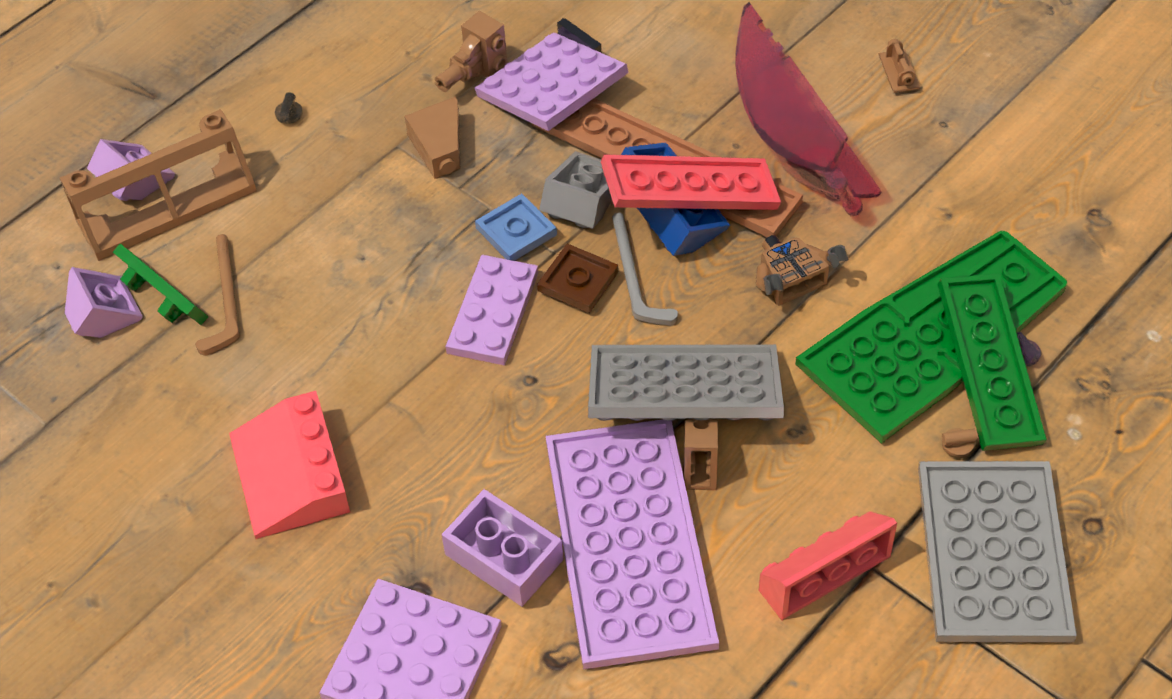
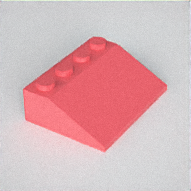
[229,391,350,539]

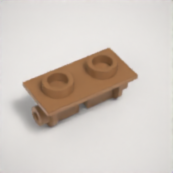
[878,39,920,93]

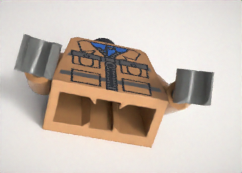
[756,235,849,306]

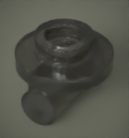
[275,92,303,124]

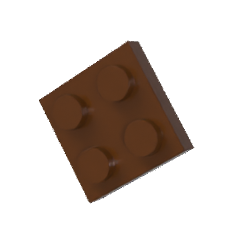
[537,243,619,314]

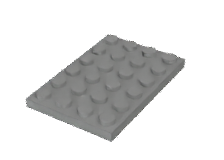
[588,344,784,421]
[918,461,1077,642]

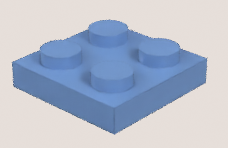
[475,193,557,261]

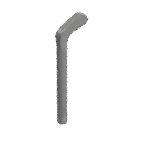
[612,213,678,326]

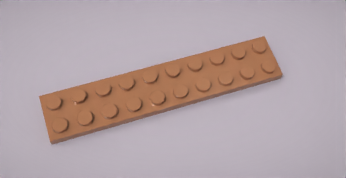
[532,98,803,237]

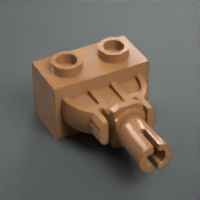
[435,10,507,92]

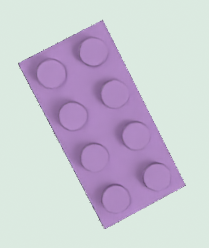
[445,255,538,365]

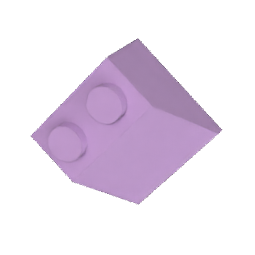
[87,139,175,201]

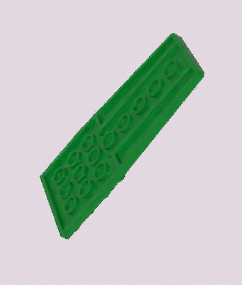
[795,230,1067,444]

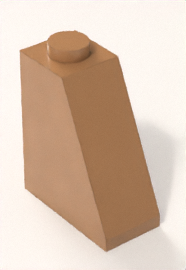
[404,97,460,179]

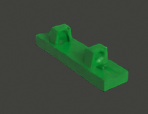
[113,243,209,325]

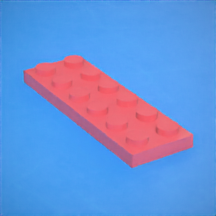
[601,154,781,210]

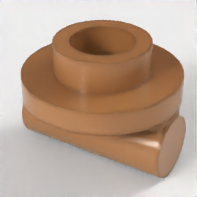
[942,428,977,458]

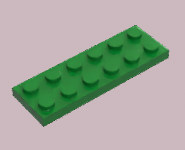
[938,273,1047,451]

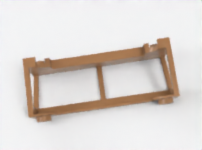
[60,109,257,261]

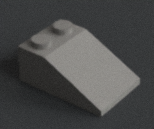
[539,151,612,228]

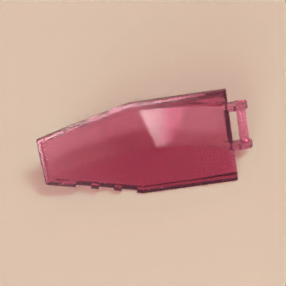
[735,2,881,216]

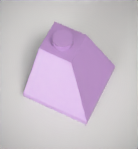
[65,267,143,338]

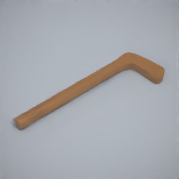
[195,234,240,356]

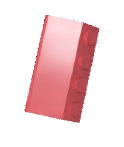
[759,511,897,620]

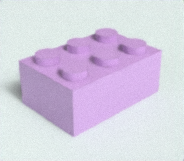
[441,489,563,607]

